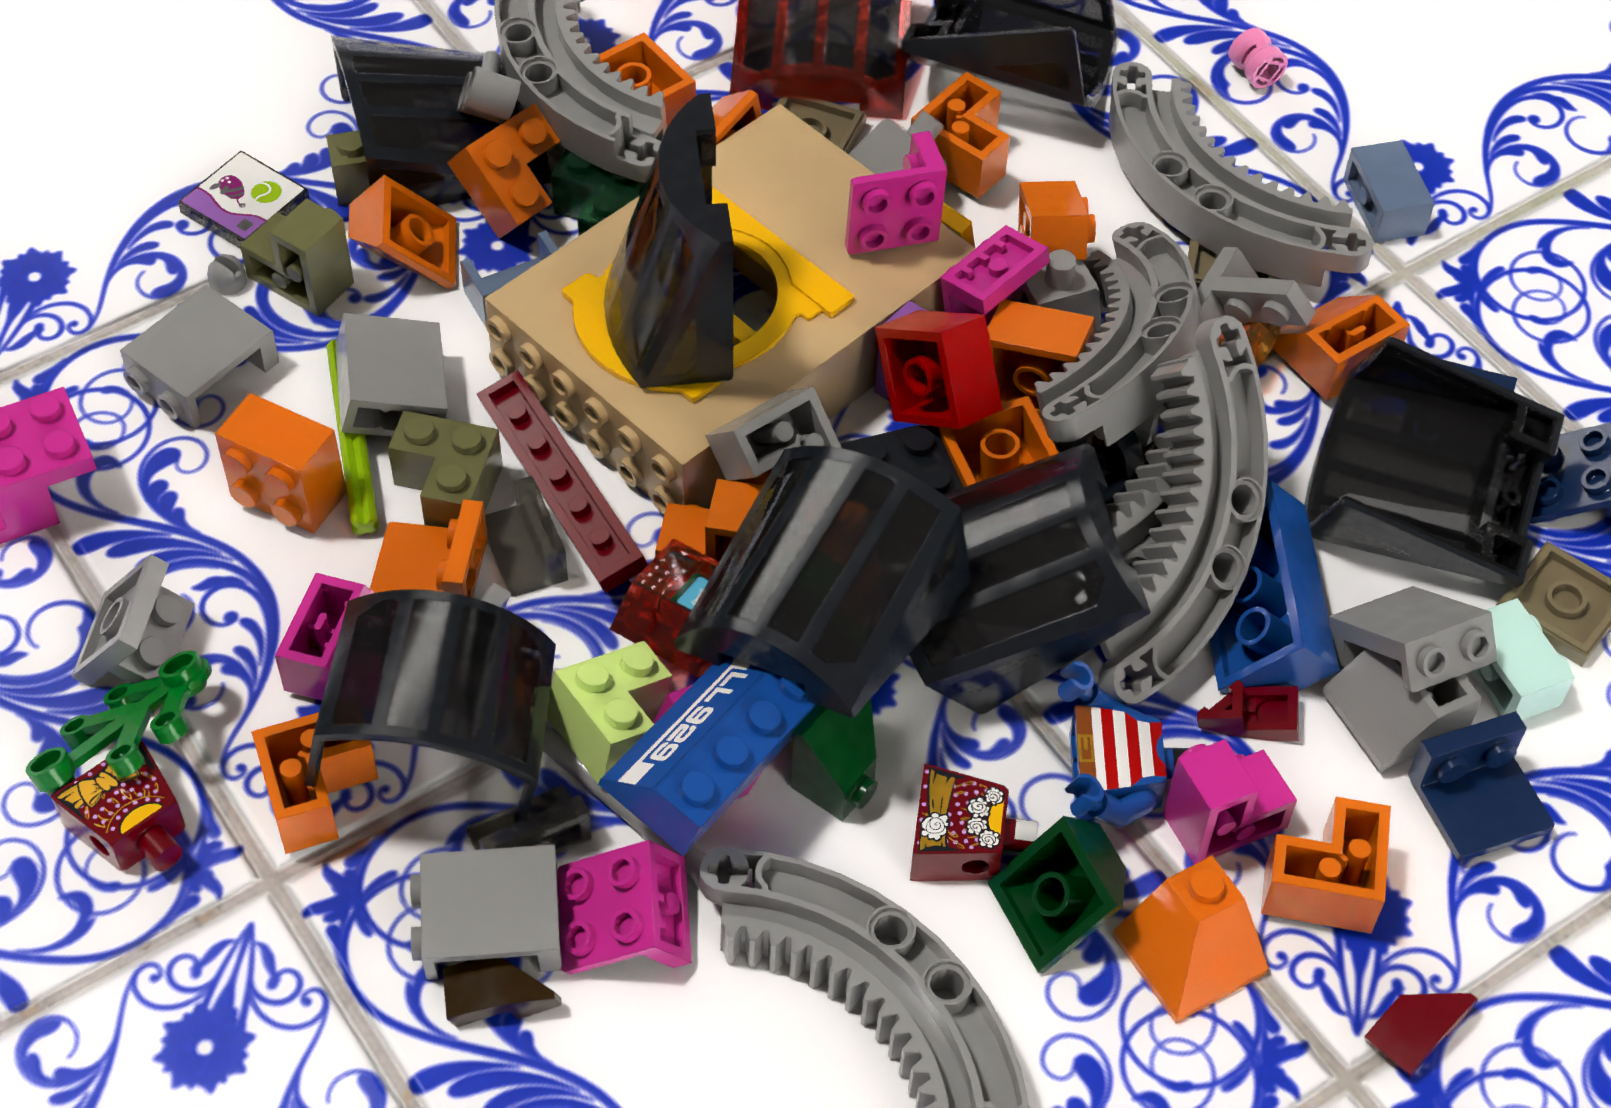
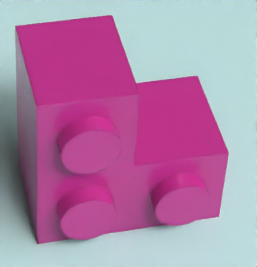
[1163,739,1297,864]

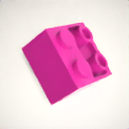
[275,573,420,714]

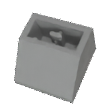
[1322,649,1483,772]

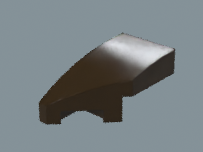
[442,958,562,1027]

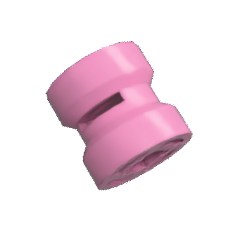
[1228,28,1288,88]

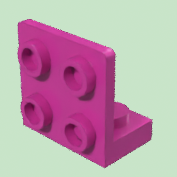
[845,131,947,255]
[940,225,1050,326]
[557,840,692,975]

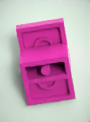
[0,386,97,544]

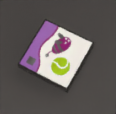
[178,150,310,249]

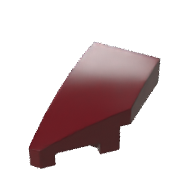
[1197,679,1300,741]
[1364,993,1478,1078]

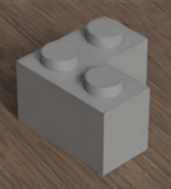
[705,386,851,502]

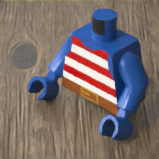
[1058,661,1189,828]

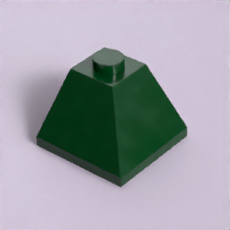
[791,699,878,822]
[987,816,1126,974]

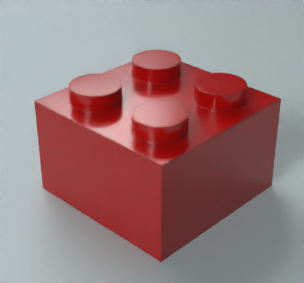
[875,310,1003,429]

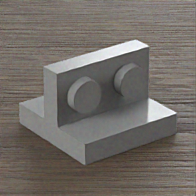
[71,554,195,686]

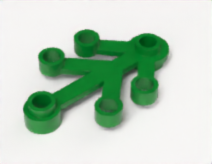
[25,650,212,796]

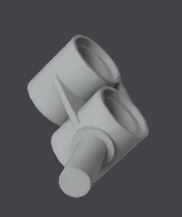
[457,51,521,125]

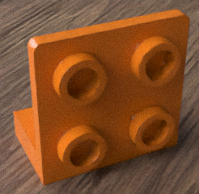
[370,499,488,598]

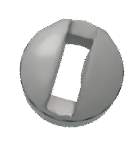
[207,254,247,296]

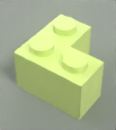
[547,641,672,788]

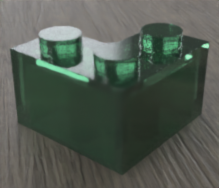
[551,149,645,236]

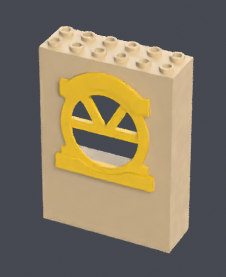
[485,104,976,514]

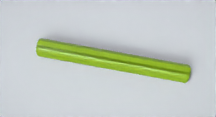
[326,340,379,536]

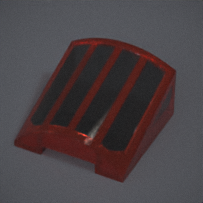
[729,0,912,119]

